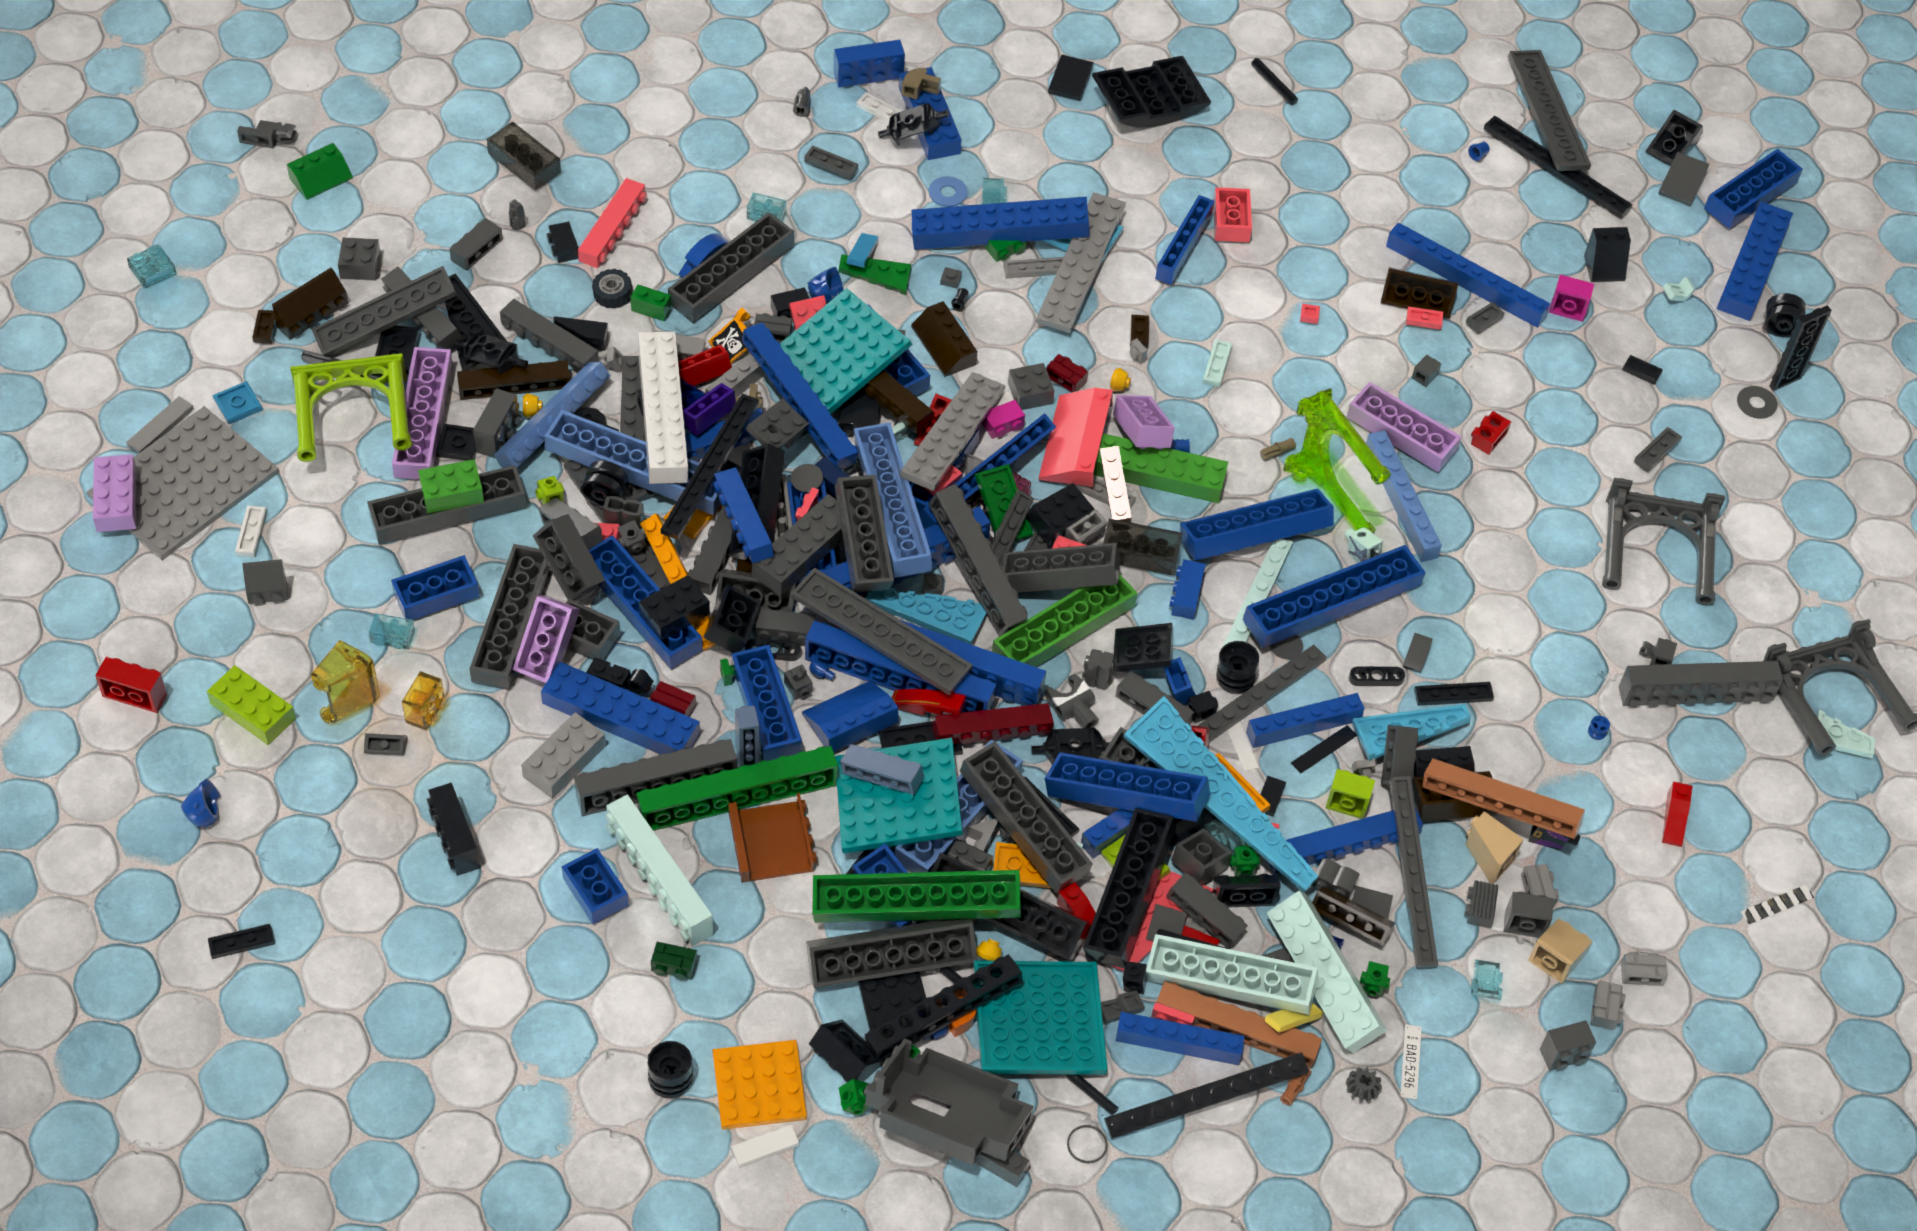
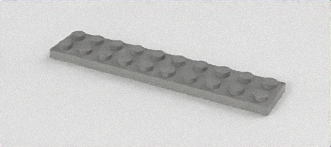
[1036,192,1126,333]
[899,372,1005,491]

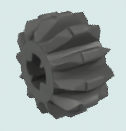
[1346,1067,1382,1103]

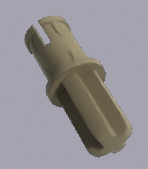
[1260,438,1296,460]

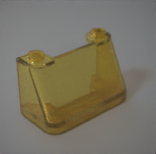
[311,640,380,723]

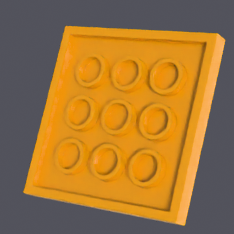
[712,1040,807,1130]

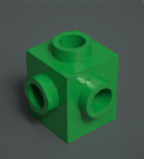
[1230,845,1260,876]
[1359,961,1391,997]
[838,1079,870,1115]

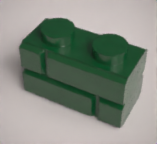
[650,941,698,980]

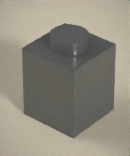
[1412,354,1441,387]

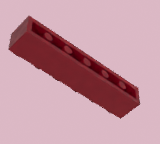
[932,703,1054,744]

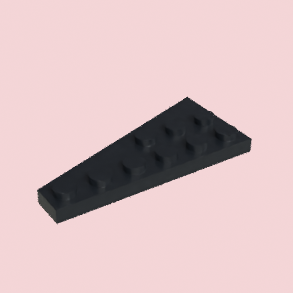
[445,273,507,371]

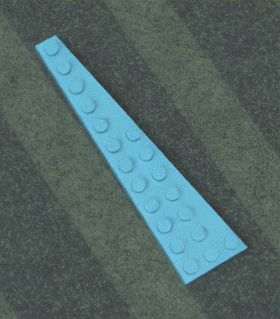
[1124,696,1318,893]

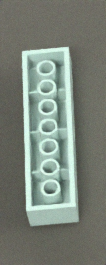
[605,794,713,947]
[1267,890,1388,1053]
[1146,934,1318,1015]

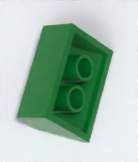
[287,143,353,200]

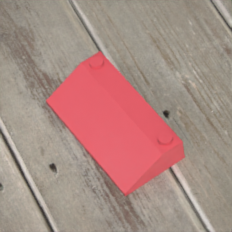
[1039,388,1113,487]

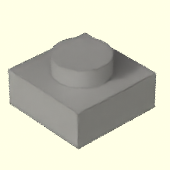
[1129,338,1148,364]

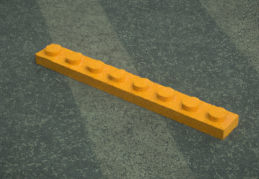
[640,513,716,650]

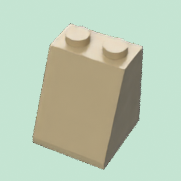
[1466,811,1524,884]
[1528,918,1593,984]

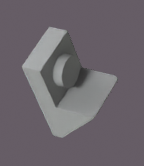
[968,819,999,852]

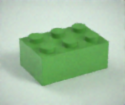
[418,459,484,514]

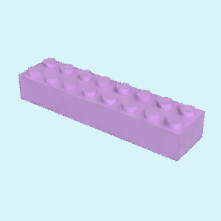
[392,347,453,479]

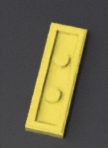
[1265,1003,1323,1033]

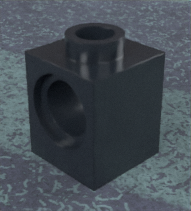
[1187,691,1218,723]
[1122,961,1147,994]

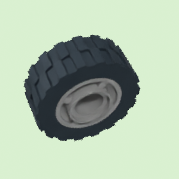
[592,269,633,308]

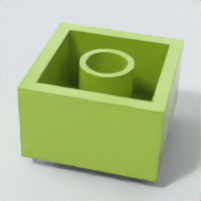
[1325,769,1375,819]

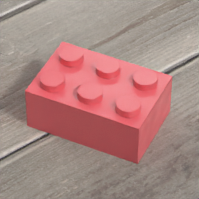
[1213,187,1252,242]

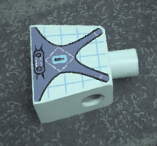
[1345,527,1383,563]

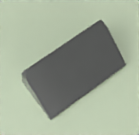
[364,733,407,755]

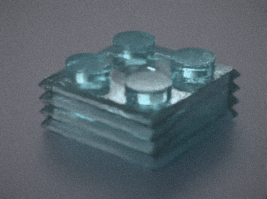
[127,244,177,288]

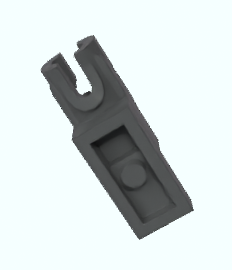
[237,120,297,149]

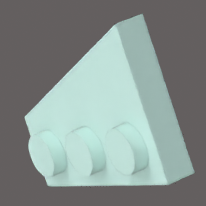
[1817,709,1875,759]

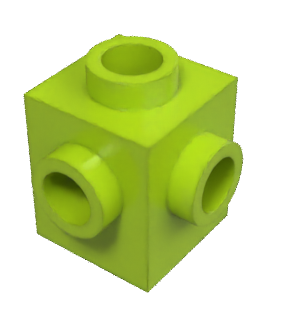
[535,476,564,505]

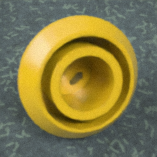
[1110,367,1131,392]
[523,393,543,419]
[976,938,1002,961]

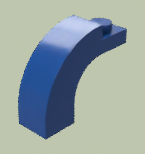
[678,233,730,277]

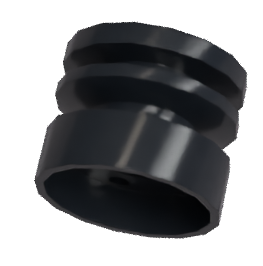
[1216,641,1259,693]
[647,1041,693,1098]

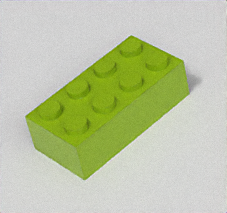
[207,665,296,745]

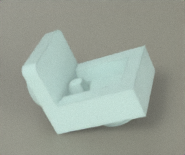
[1663,277,1695,302]

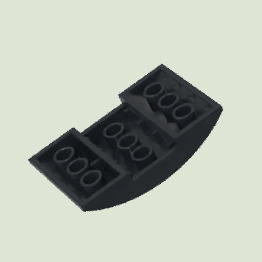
[1092,56,1211,127]

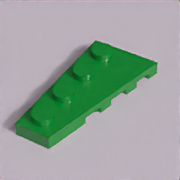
[838,254,911,295]

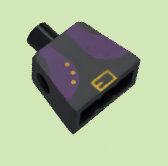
[1528,825,1580,850]

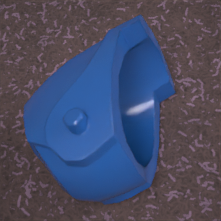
[807,267,844,304]
[181,778,221,827]

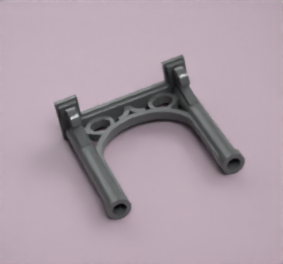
[1602,477,1725,606]
[1763,619,1917,756]

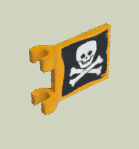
[708,307,751,364]

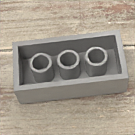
[521,713,606,799]

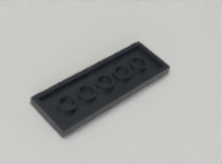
[1769,305,1832,391]

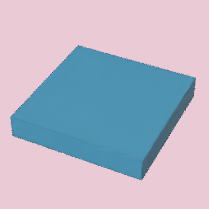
[212,381,263,424]

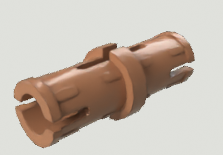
[1280,1068,1312,1106]

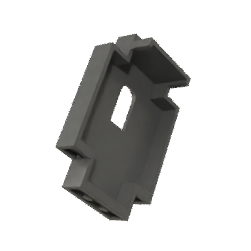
[864,1039,1034,1165]

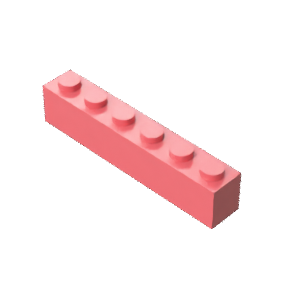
[578,178,647,268]

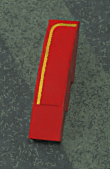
[891,689,966,716]

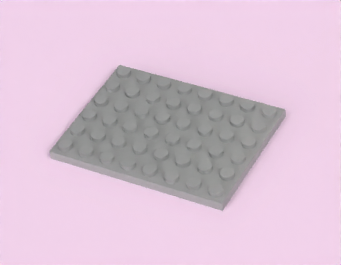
[86,406,279,561]

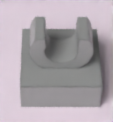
[603,346,623,372]
[1352,759,1376,778]

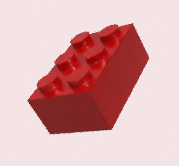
[95,656,167,713]

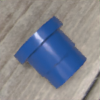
[1468,141,1490,161]

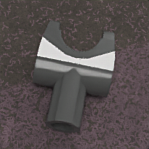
[1045,674,1099,728]

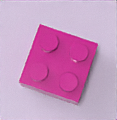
[1548,275,1594,322]

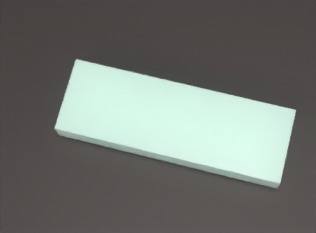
[1203,339,1232,388]

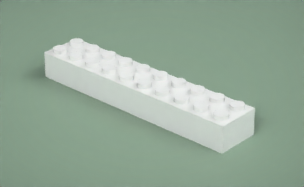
[638,332,688,484]

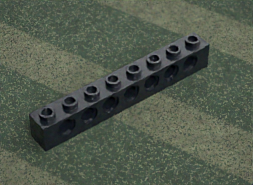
[864,954,1023,1064]

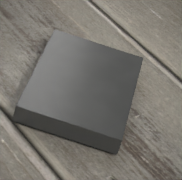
[1658,152,1710,206]

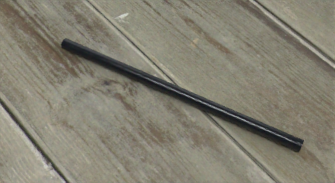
[939,967,1119,1115]

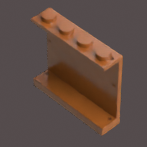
[728,793,817,883]

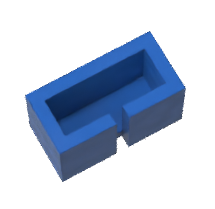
[1164,657,1196,705]

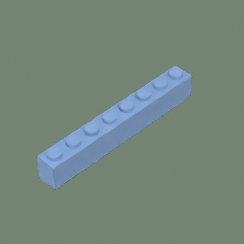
[494,361,611,468]
[1365,430,1442,562]

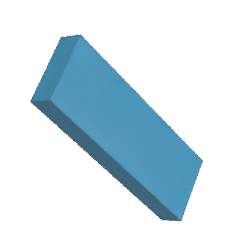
[847,233,878,267]

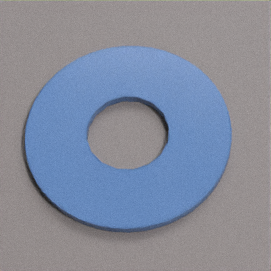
[929,176,967,207]

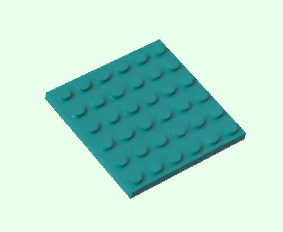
[780,288,913,414]
[835,738,963,853]
[973,960,1108,1075]

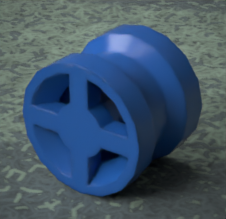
[1588,716,1610,740]

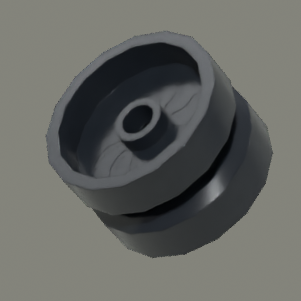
[1764,293,1806,338]
[581,461,628,507]

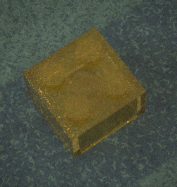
[402,671,446,731]

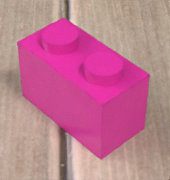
[982,400,1025,439]

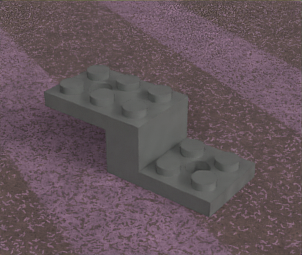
[746,398,809,449]

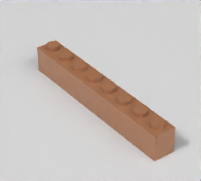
[1422,759,1585,839]
[1156,981,1322,1069]

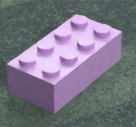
[1113,395,1175,449]
[93,454,137,532]
[512,596,580,683]

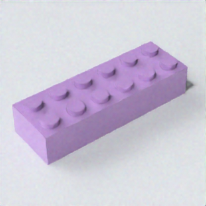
[1347,382,1461,472]

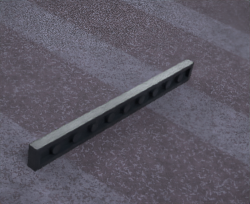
[1484,115,1633,218]
[660,393,759,540]
[1104,1052,1309,1139]

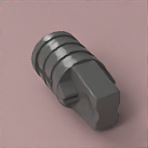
[793,87,810,117]
[508,199,526,230]

